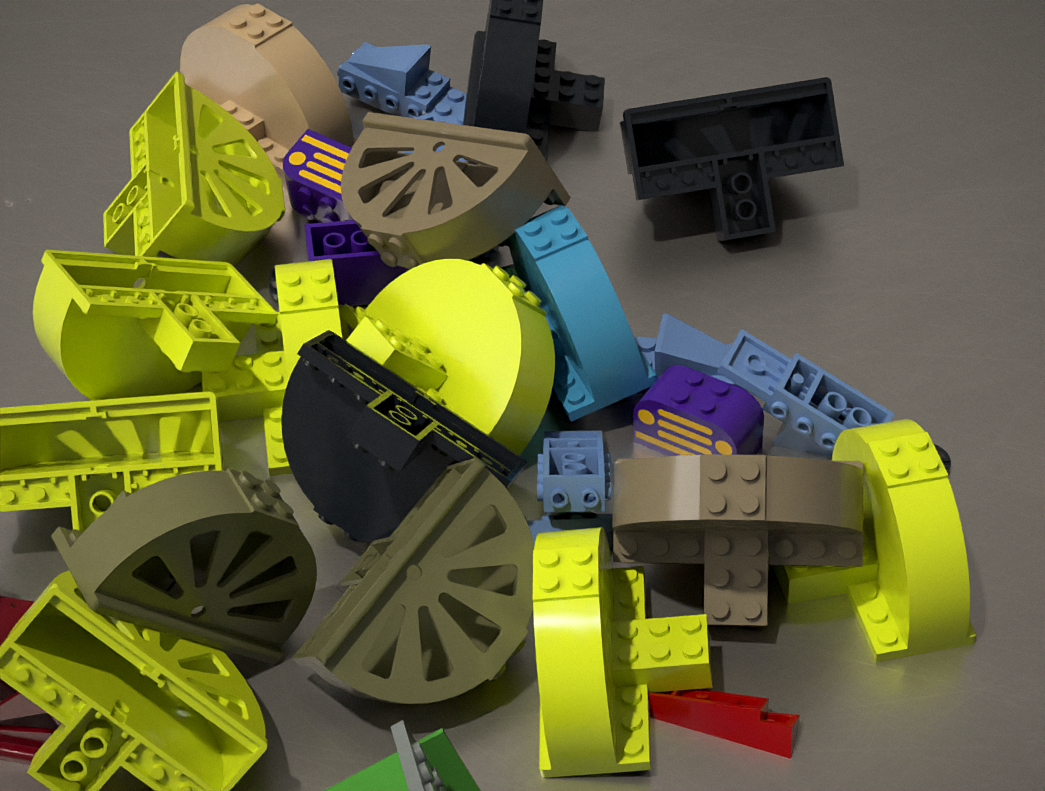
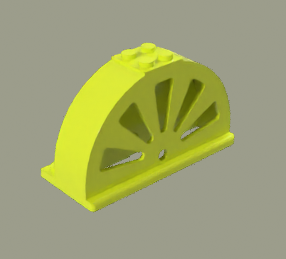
[103,72,286,265]
[33,250,278,400]
[201,259,350,476]
[339,259,555,455]
[0,391,223,533]
[773,419,977,662]
[533,527,712,778]
[0,570,269,791]

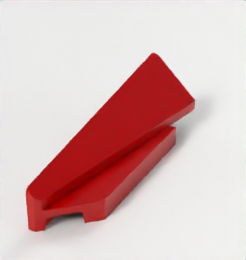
[648,689,800,759]

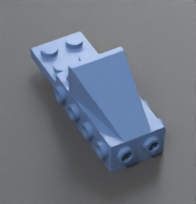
[337,42,467,125]
[627,313,748,400]
[717,329,895,455]
[537,431,611,517]

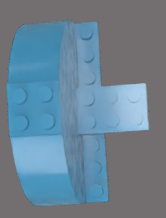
[507,205,658,421]

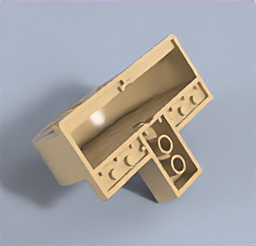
[180,3,357,178]

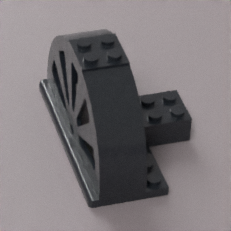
[463,0,605,160]
[620,77,844,241]
[281,330,528,543]

